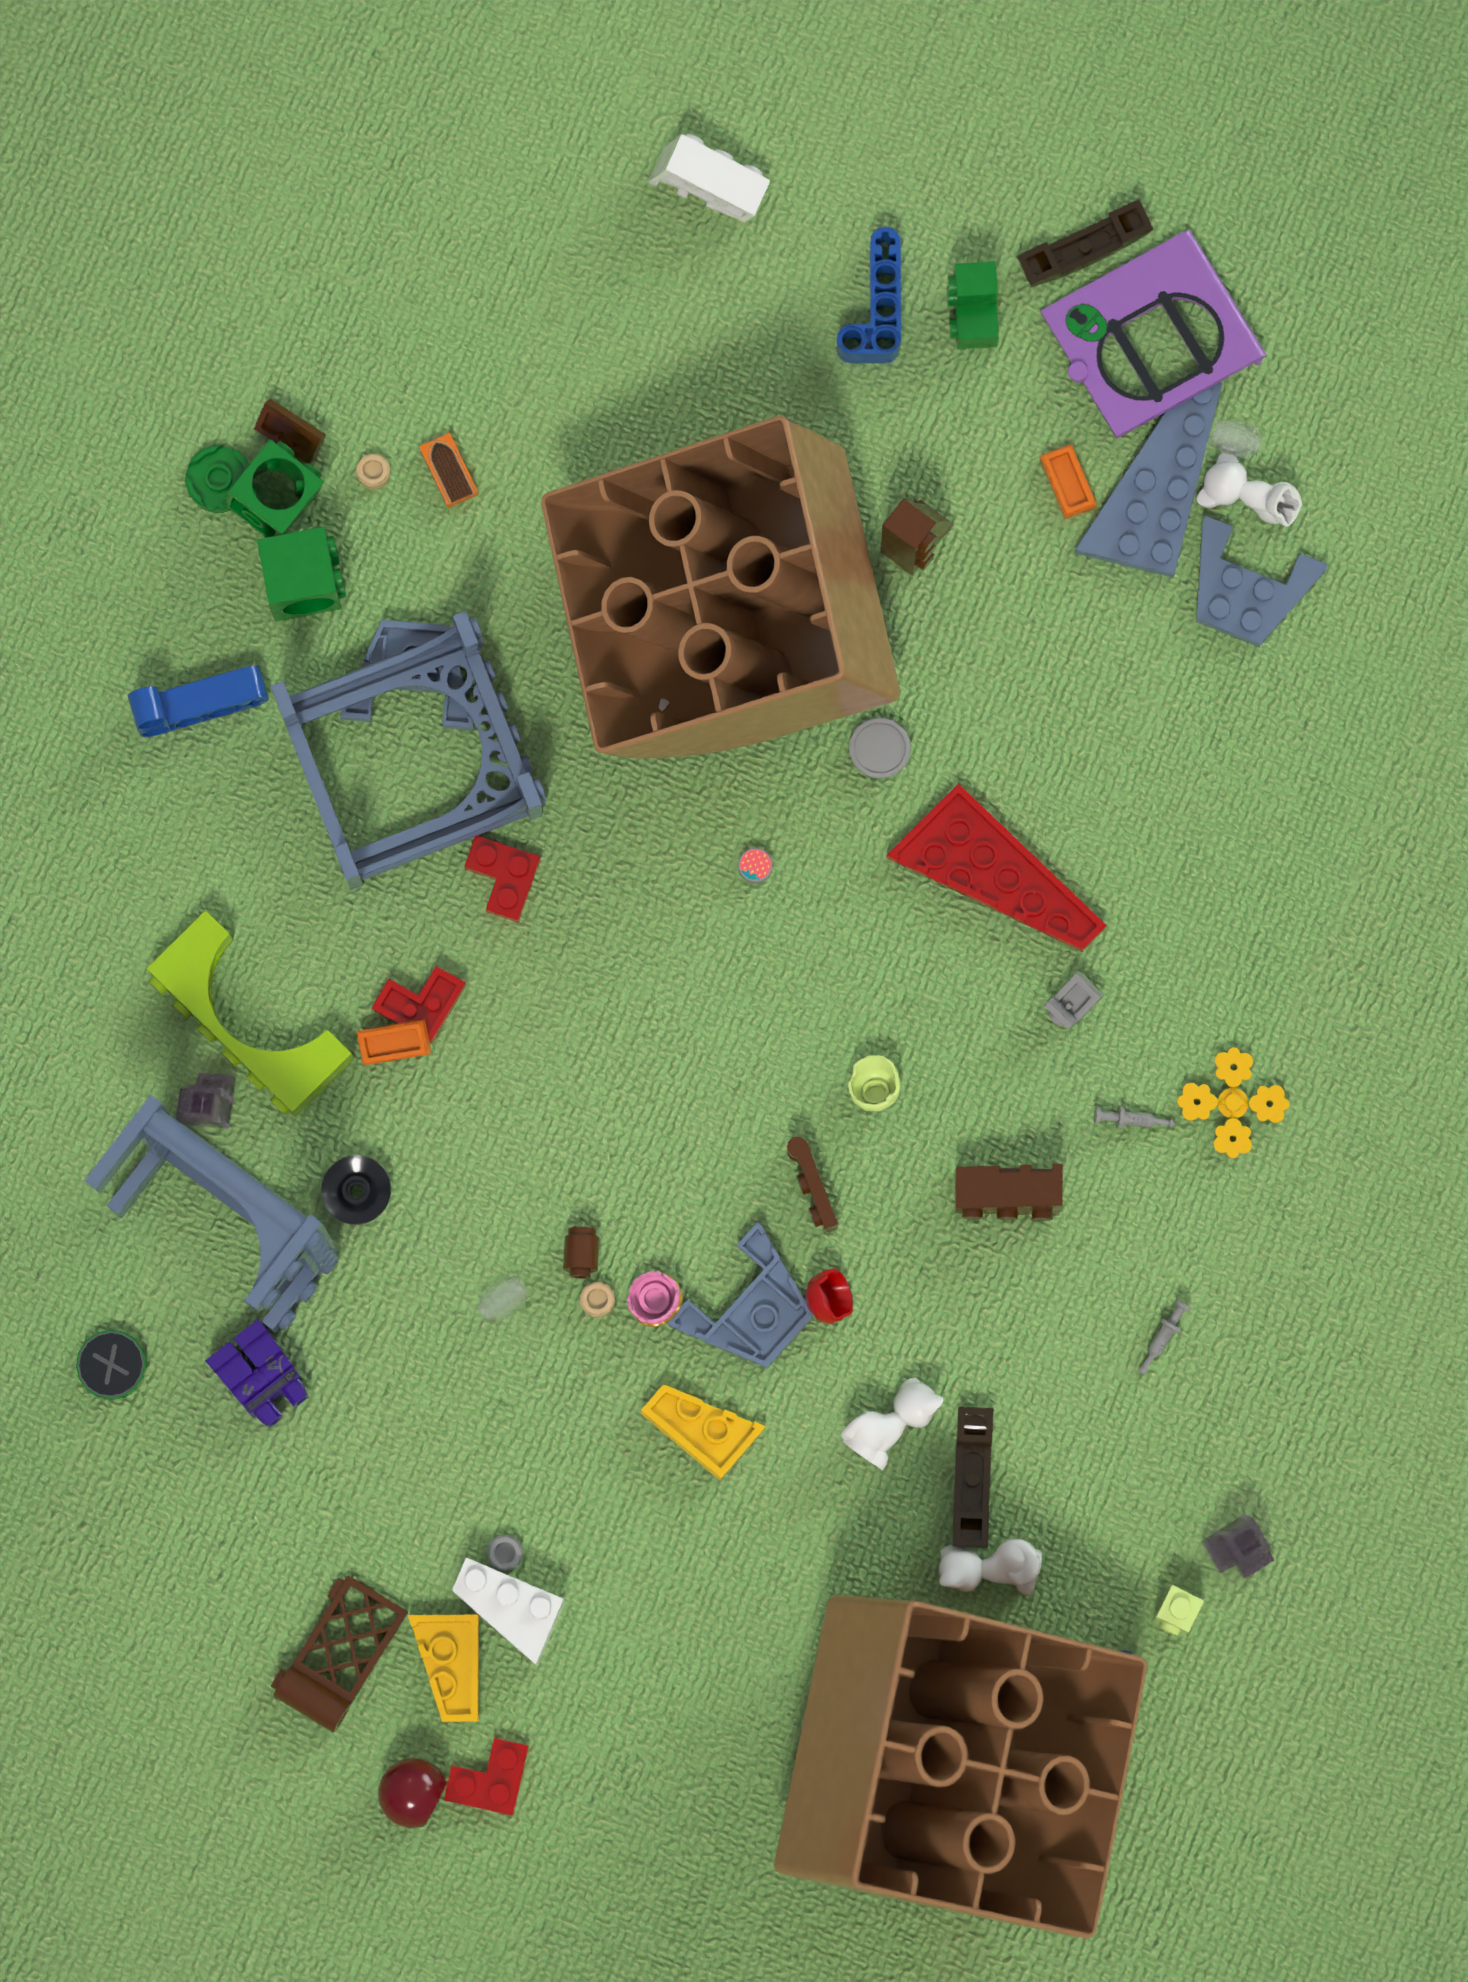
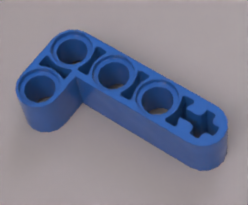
[836,227,901,364]
[128,666,269,737]

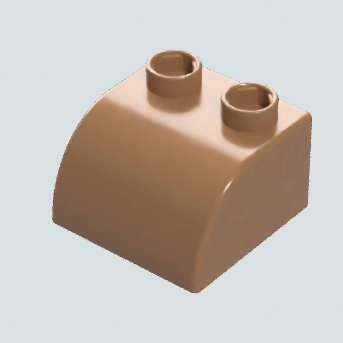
[541,416,900,758]
[774,1595,1147,1939]

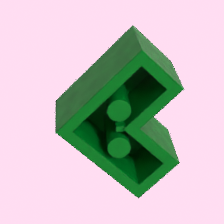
[947,261,999,350]

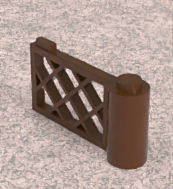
[271,1575,408,1733]

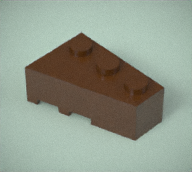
[880,498,954,576]
[955,1164,1063,1221]

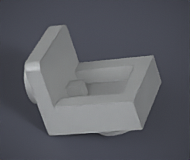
[1044,972,1104,1029]

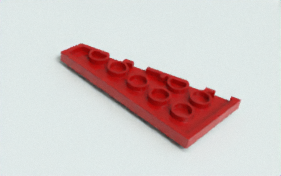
[886,783,1107,952]

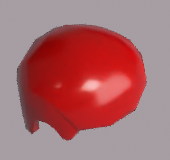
[805,1268,853,1324]

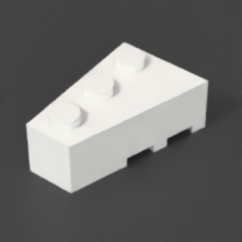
[648,134,770,222]
[452,1558,565,1667]

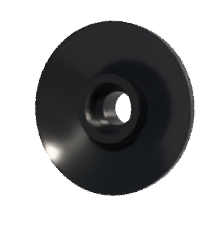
[321,1155,391,1225]

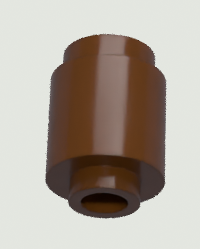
[563,1226,599,1279]

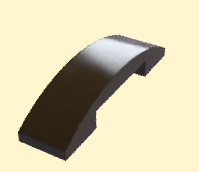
[1017,199,1153,287]
[952,1406,994,1548]

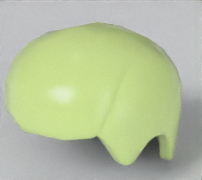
[848,1055,901,1111]

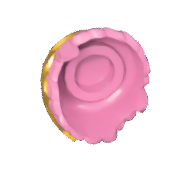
[627,1271,683,1327]

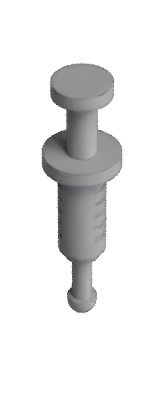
[1093,1106,1175,1129]
[1139,1299,1191,1374]

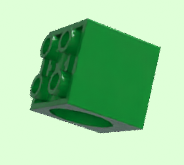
[223,439,324,538]
[257,527,346,622]

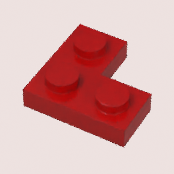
[465,836,541,923]
[371,966,466,1044]
[444,1738,529,1816]

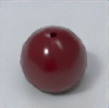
[378,1758,447,1829]

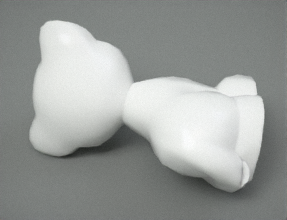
[1196,453,1302,527]
[841,1378,943,1470]
[938,1539,1042,1596]

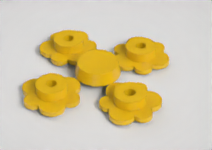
[1177,1047,1290,1159]

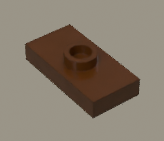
[254,399,326,464]

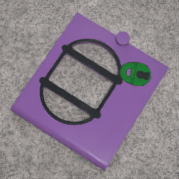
[1040,230,1267,439]

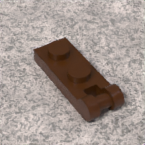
[787,1137,838,1234]

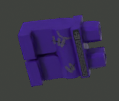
[205,1319,309,1428]

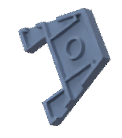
[1196,515,1328,647]
[340,620,474,731]
[667,1222,814,1369]

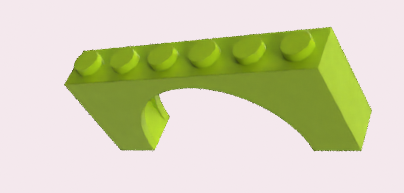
[146,910,354,1117]

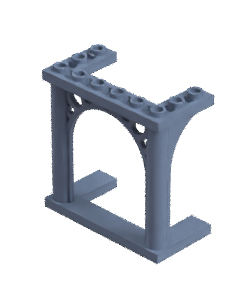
[271,611,546,891]
[84,1095,339,1334]

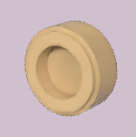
[356,454,391,490]
[580,1282,615,1318]

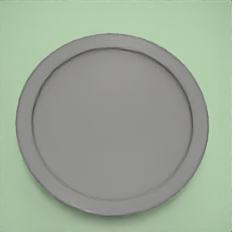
[849,718,911,778]

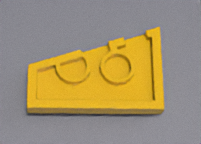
[640,1384,766,1481]
[408,1615,479,1722]

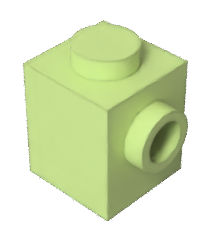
[1154,1585,1204,1637]

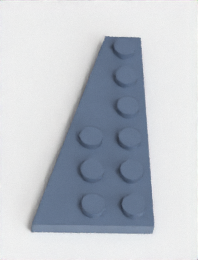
[1075,383,1222,578]

